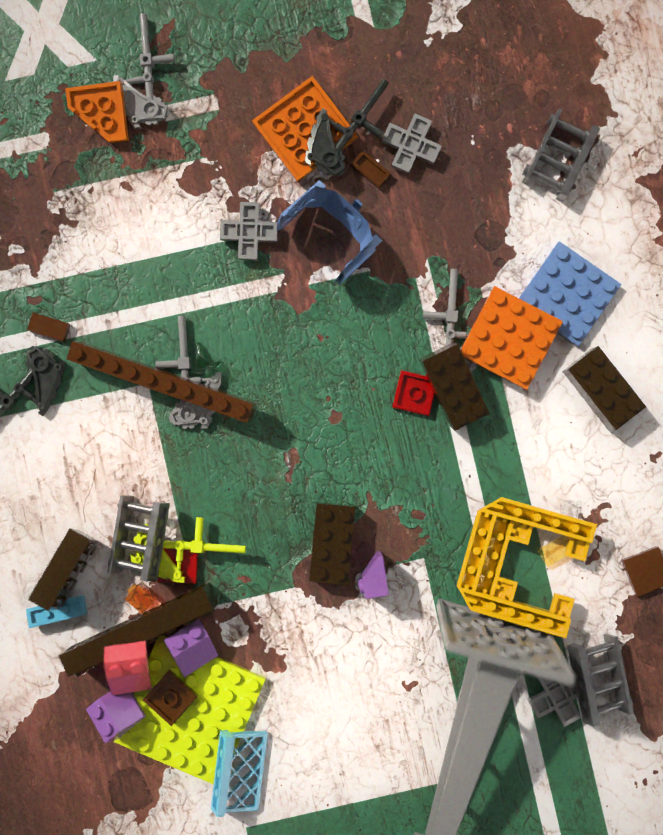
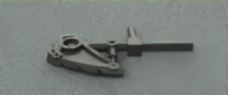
[305,79,389,177]
[0,346,66,417]

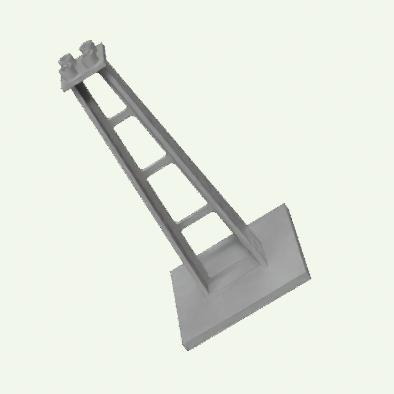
[414,598,575,835]

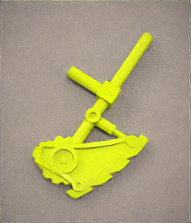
[131,517,246,583]

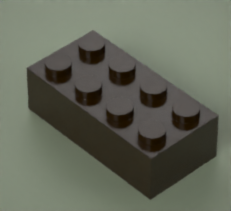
[419,342,490,431]
[562,346,646,431]
[309,502,355,585]
[28,528,98,611]

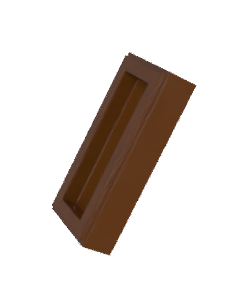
[350,150,392,189]
[27,312,71,342]

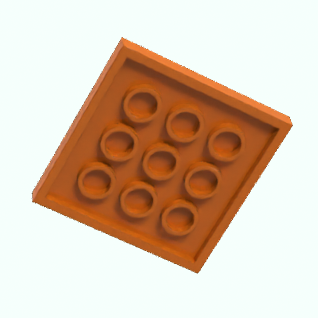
[252,76,358,183]
[460,286,563,390]

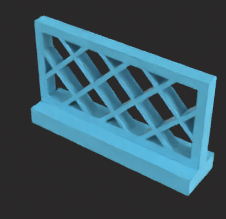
[210,730,268,817]

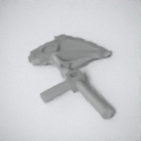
[113,14,176,129]
[423,269,477,374]
[155,316,222,429]

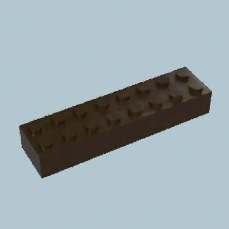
[58,582,218,677]

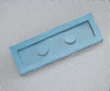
[26,595,88,628]

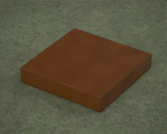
[621,546,663,597]
[143,669,198,726]

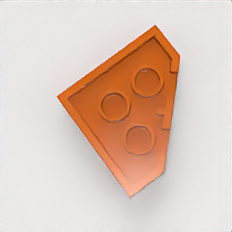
[65,81,129,143]

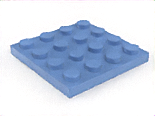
[519,241,622,347]

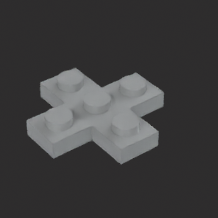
[382,113,442,174]
[220,202,278,261]
[527,676,582,727]

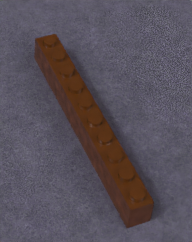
[66,341,258,423]

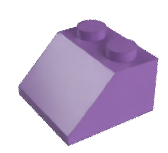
[358,551,389,599]
[164,619,218,677]
[86,691,146,743]

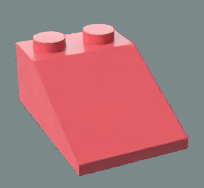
[104,641,152,695]

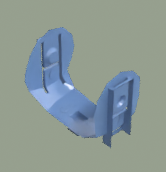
[277,180,382,285]

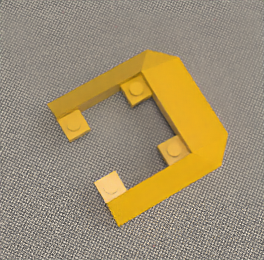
[457,497,597,638]

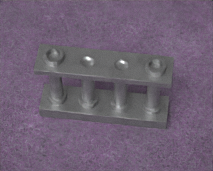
[522,108,600,202]
[107,495,170,582]
[567,634,634,727]

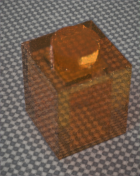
[125,582,158,615]

